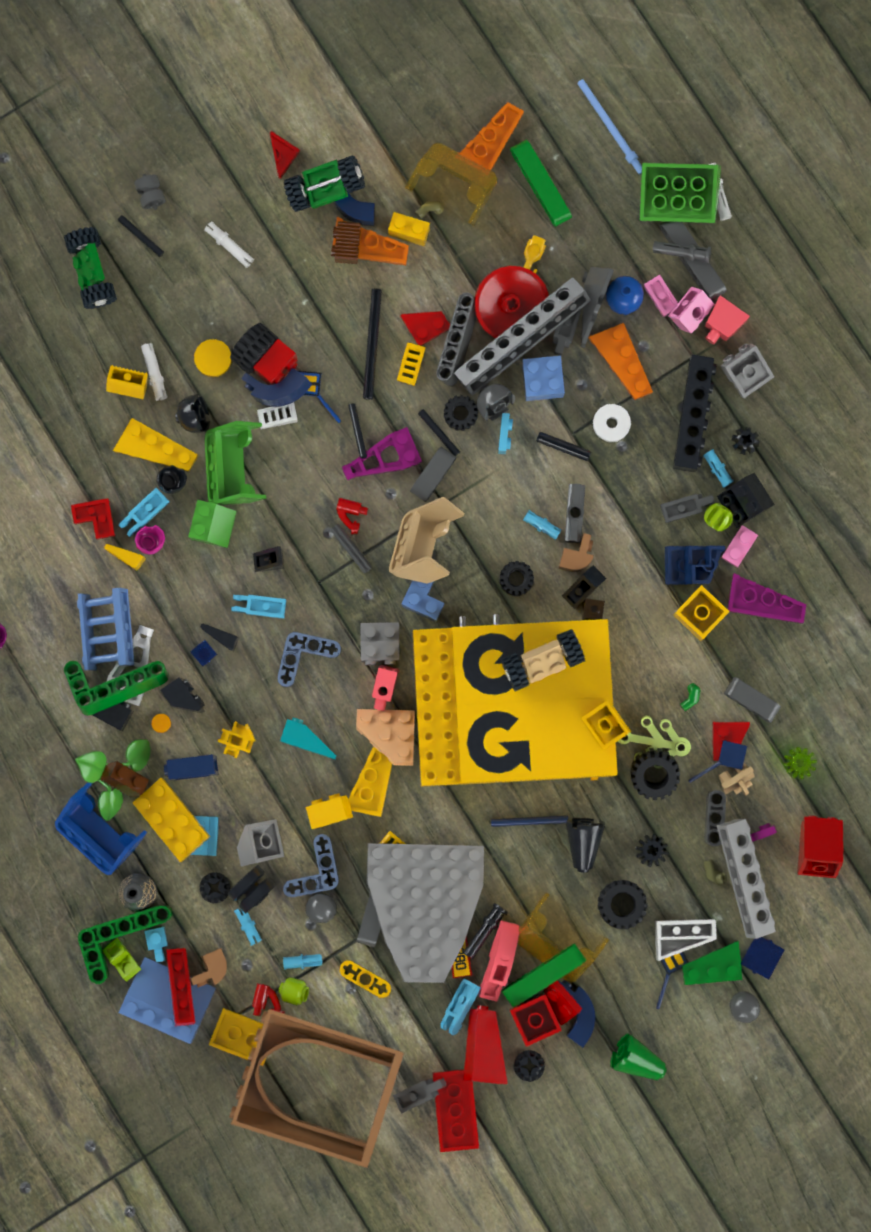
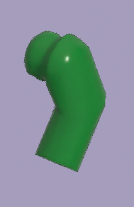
[680,683,701,711]

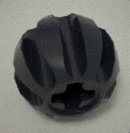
[731,427,760,455]

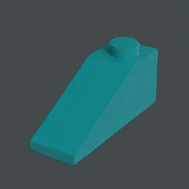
[280,717,337,760]

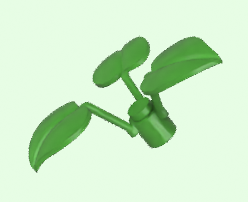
[75,739,150,821]

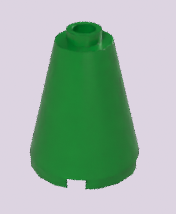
[610,1033,667,1080]

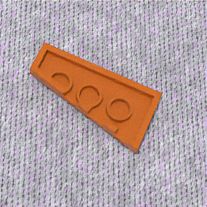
[455,102,524,177]
[333,217,409,266]
[588,323,653,400]

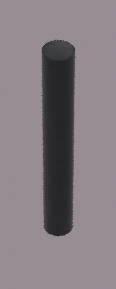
[118,215,164,257]
[348,403,367,459]
[418,409,460,456]

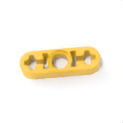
[340,960,391,998]

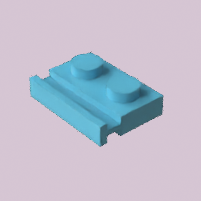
[191,816,219,856]

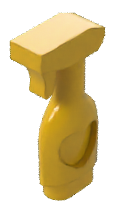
[524,235,546,274]

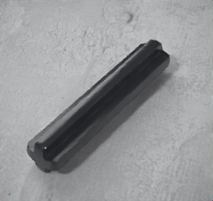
[536,432,591,461]

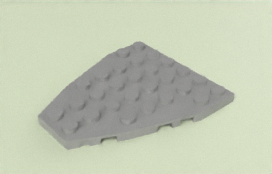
[367,843,484,983]

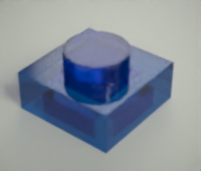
[190,640,218,667]

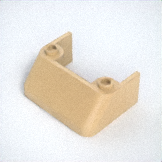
[389,497,465,584]

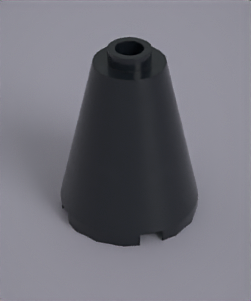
[566,818,605,873]

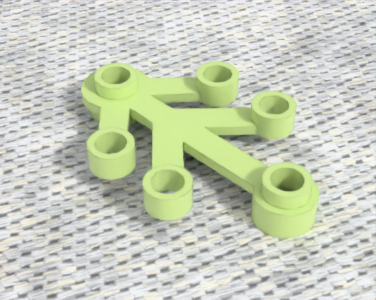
[618,715,691,769]

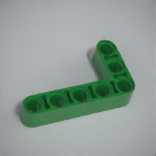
[64,661,169,716]
[78,905,172,984]

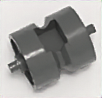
[134,174,166,210]

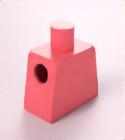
[705,295,750,345]
[372,665,399,711]

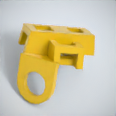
[217,721,256,758]

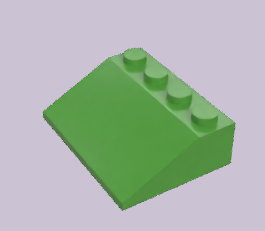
[640,163,721,223]

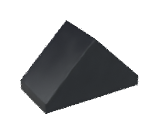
[253,546,285,572]

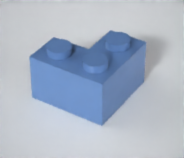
[401,581,444,622]

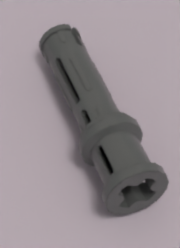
[653,241,712,264]

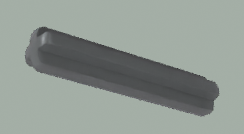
[331,524,372,573]

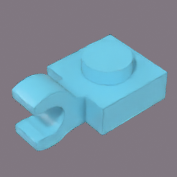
[144,927,168,962]

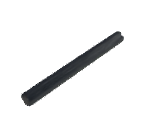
[363,288,382,400]

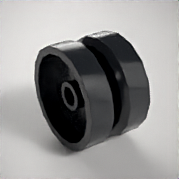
[227,865,277,914]

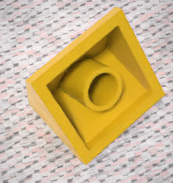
[582,699,631,750]

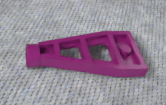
[342,427,422,481]

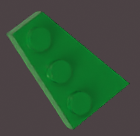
[682,940,743,985]

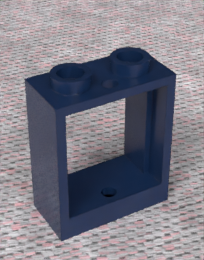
[164,754,219,781]

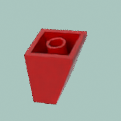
[797,815,843,878]

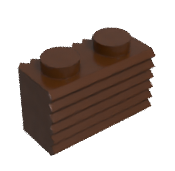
[331,221,361,264]
[101,761,149,798]

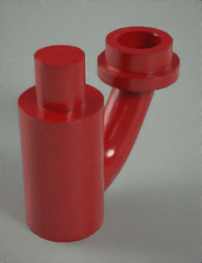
[336,498,368,535]
[252,983,285,1016]

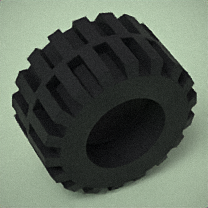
[230,323,279,374]
[630,748,680,800]
[597,880,648,929]

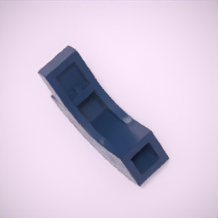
[334,191,375,226]
[241,368,312,407]
[558,980,595,1048]

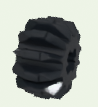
[635,834,669,867]

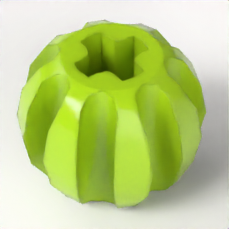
[704,503,733,531]

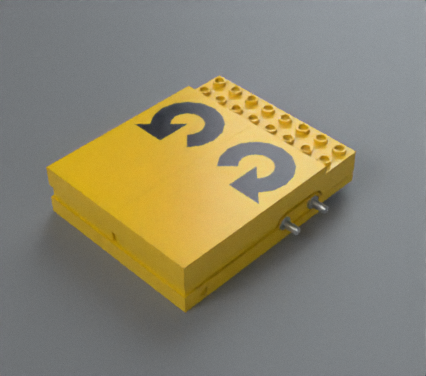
[413,614,618,787]

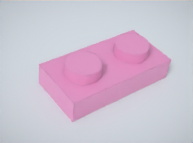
[643,275,678,318]
[721,525,758,568]

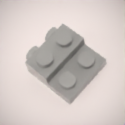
[720,344,775,398]
[360,622,400,665]

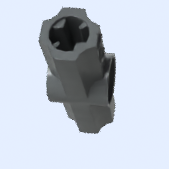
[565,484,585,543]

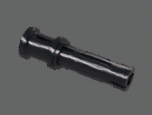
[463,903,508,960]

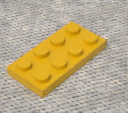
[133,778,211,862]

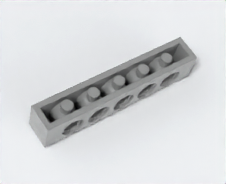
[717,819,776,939]

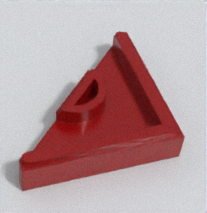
[270,131,300,179]

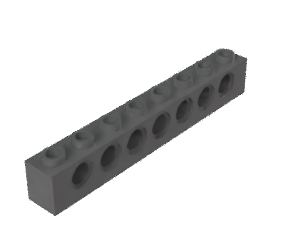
[454,277,591,396]

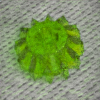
[783,747,817,780]

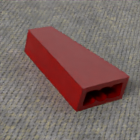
[463,1006,507,1085]

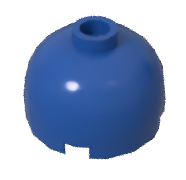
[606,276,644,315]

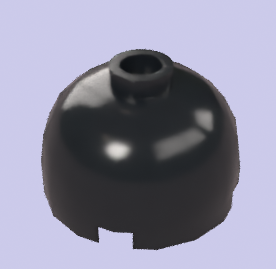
[175,394,210,433]

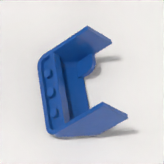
[55,782,147,875]

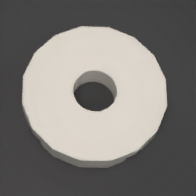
[593,404,631,442]

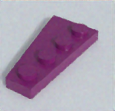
[727,573,807,624]

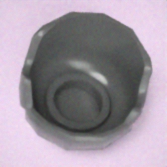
[305,894,337,923]
[729,991,760,1023]

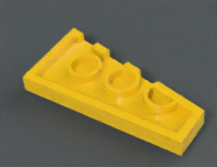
[113,418,198,472]
[348,746,392,817]

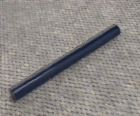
[491,815,568,827]

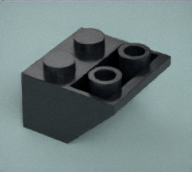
[717,472,775,528]
[160,677,205,713]

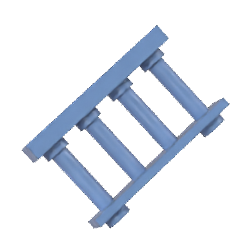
[77,588,135,671]

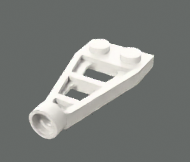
[106,625,154,706]

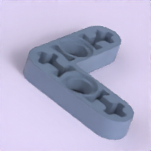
[278,632,341,687]
[283,834,339,897]

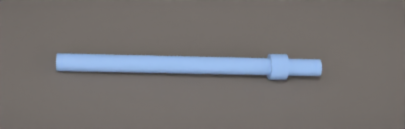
[577,79,642,175]

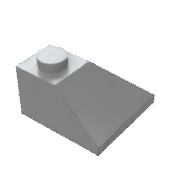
[237,819,285,867]

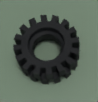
[444,395,478,431]
[499,561,534,596]

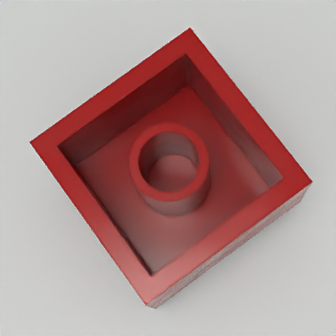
[253,339,298,385]
[509,993,562,1047]

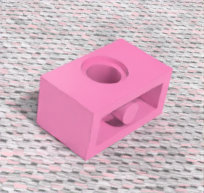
[668,287,715,333]

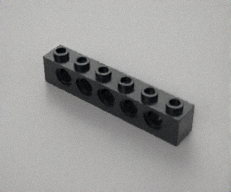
[673,354,717,472]

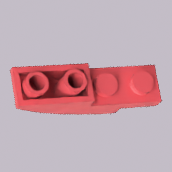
[478,920,520,1002]

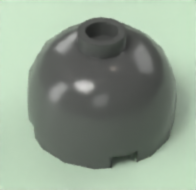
[477,384,515,421]

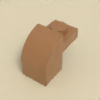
[559,533,594,572]
[190,948,227,988]

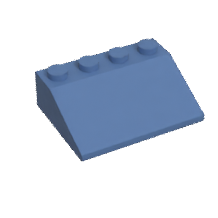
[119,957,216,1044]

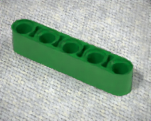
[510,139,572,227]
[501,943,587,1007]

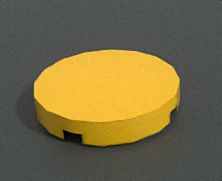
[194,339,232,377]

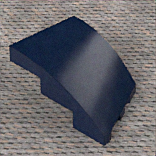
[665,546,725,585]

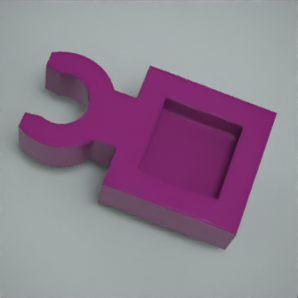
[750,823,778,842]

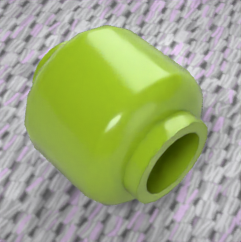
[279,977,309,1006]

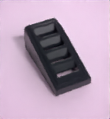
[200,623,239,652]

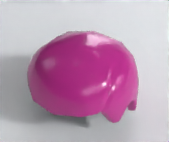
[135,525,165,554]

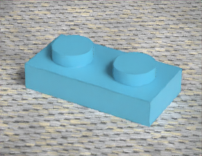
[498,413,513,454]

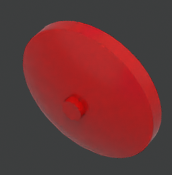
[474,266,549,338]

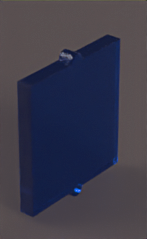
[741,937,785,980]

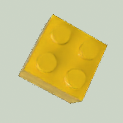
[673,585,730,641]

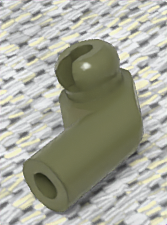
[415,201,444,219]
[703,860,727,885]

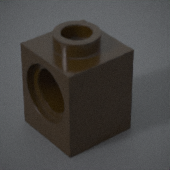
[582,599,605,620]

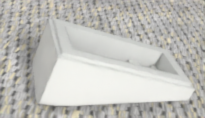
[257,402,298,429]

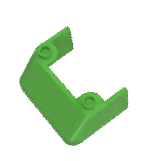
[204,421,266,505]

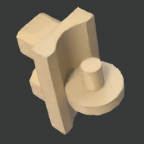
[719,763,755,796]

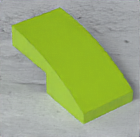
[102,938,142,982]

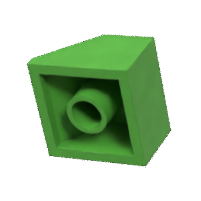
[188,500,237,548]

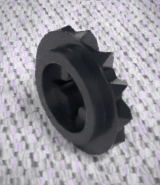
[199,872,230,903]
[514,1050,545,1082]

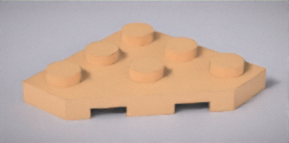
[356,709,415,766]

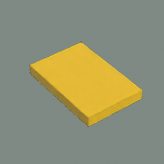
[209,1008,267,1066]

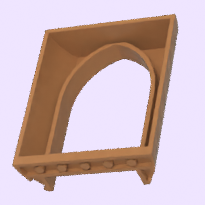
[229,1009,404,1168]

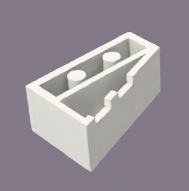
[655,919,716,961]

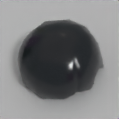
[156,465,187,494]

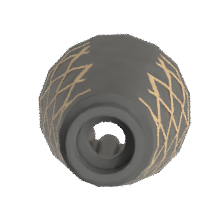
[118,873,157,912]

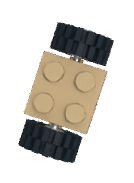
[501,629,585,691]

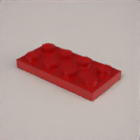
[433,1069,479,1152]

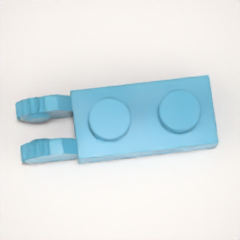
[119,488,170,537]
[231,595,287,619]
[440,978,481,1035]

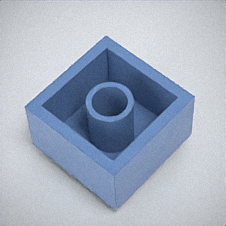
[522,356,565,401]

